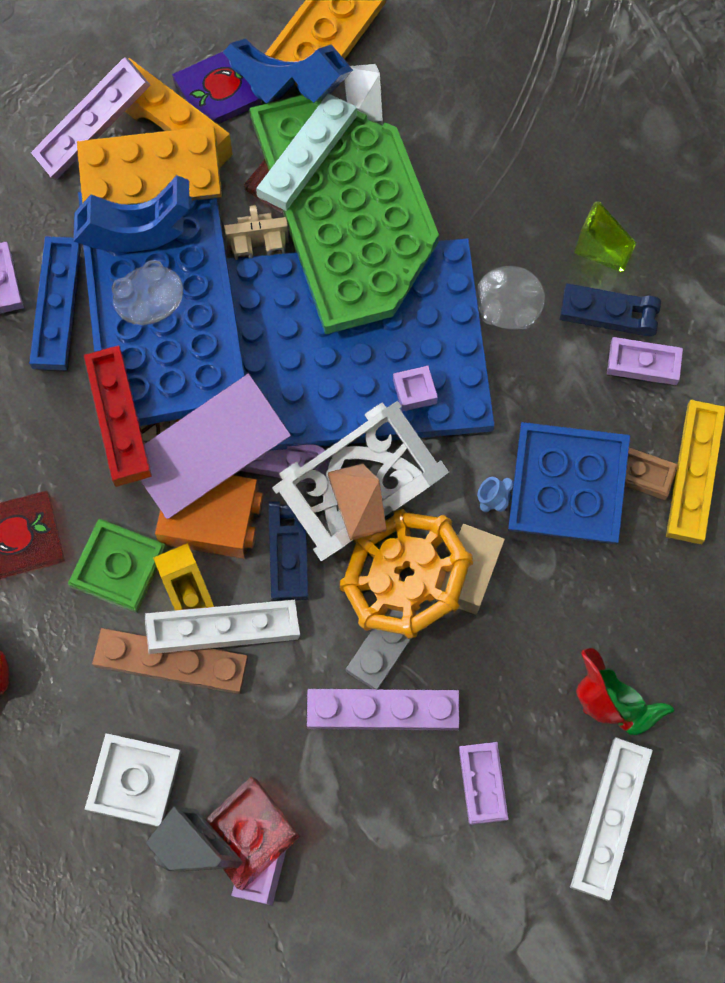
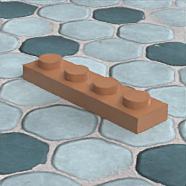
[92,628,248,695]

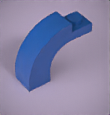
[74,175,192,252]

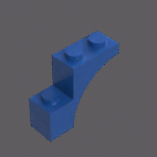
[223,39,353,104]

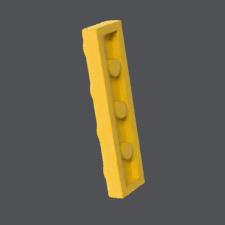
[666,400,725,545]

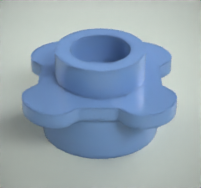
[477,477,514,512]

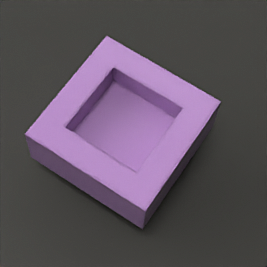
[393,366,438,412]

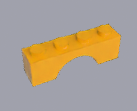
[125,58,233,169]

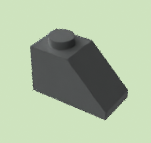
[146,806,243,871]

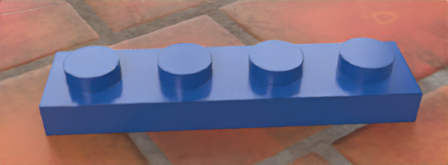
[29,236,82,371]

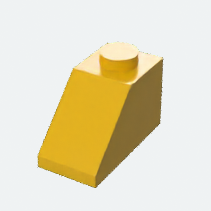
[153,543,214,611]

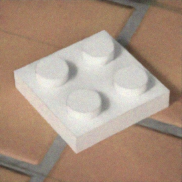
[85,733,182,827]

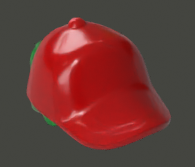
[576,648,675,735]

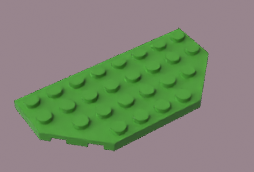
[250,95,439,335]

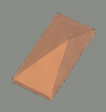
[328,464,386,540]

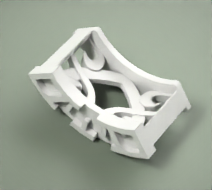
[272,401,449,561]

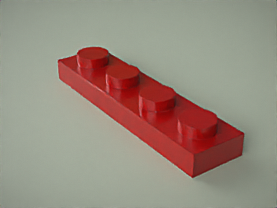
[84,345,152,487]

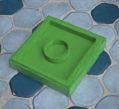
[68,519,167,613]

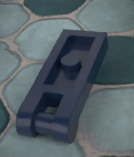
[559,283,661,336]
[269,501,309,601]

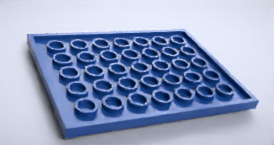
[227,239,494,451]

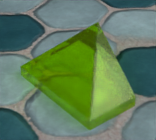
[574,201,636,271]

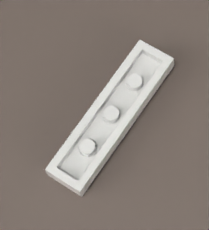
[145,600,300,654]
[570,738,652,901]

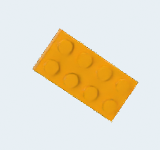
[265,0,386,86]
[77,126,222,205]

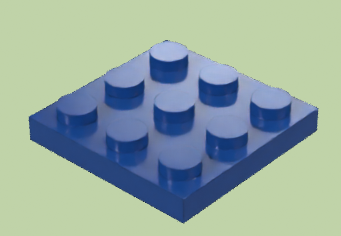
[508,422,630,545]

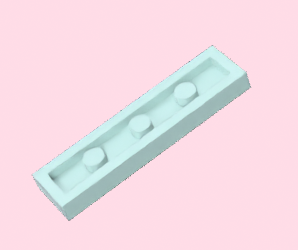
[256,93,357,211]

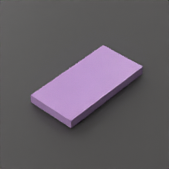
[140,373,291,519]

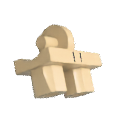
[224,205,289,260]

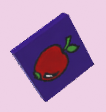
[172,52,261,124]

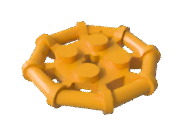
[340,509,473,639]

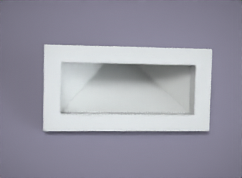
[344,64,383,124]

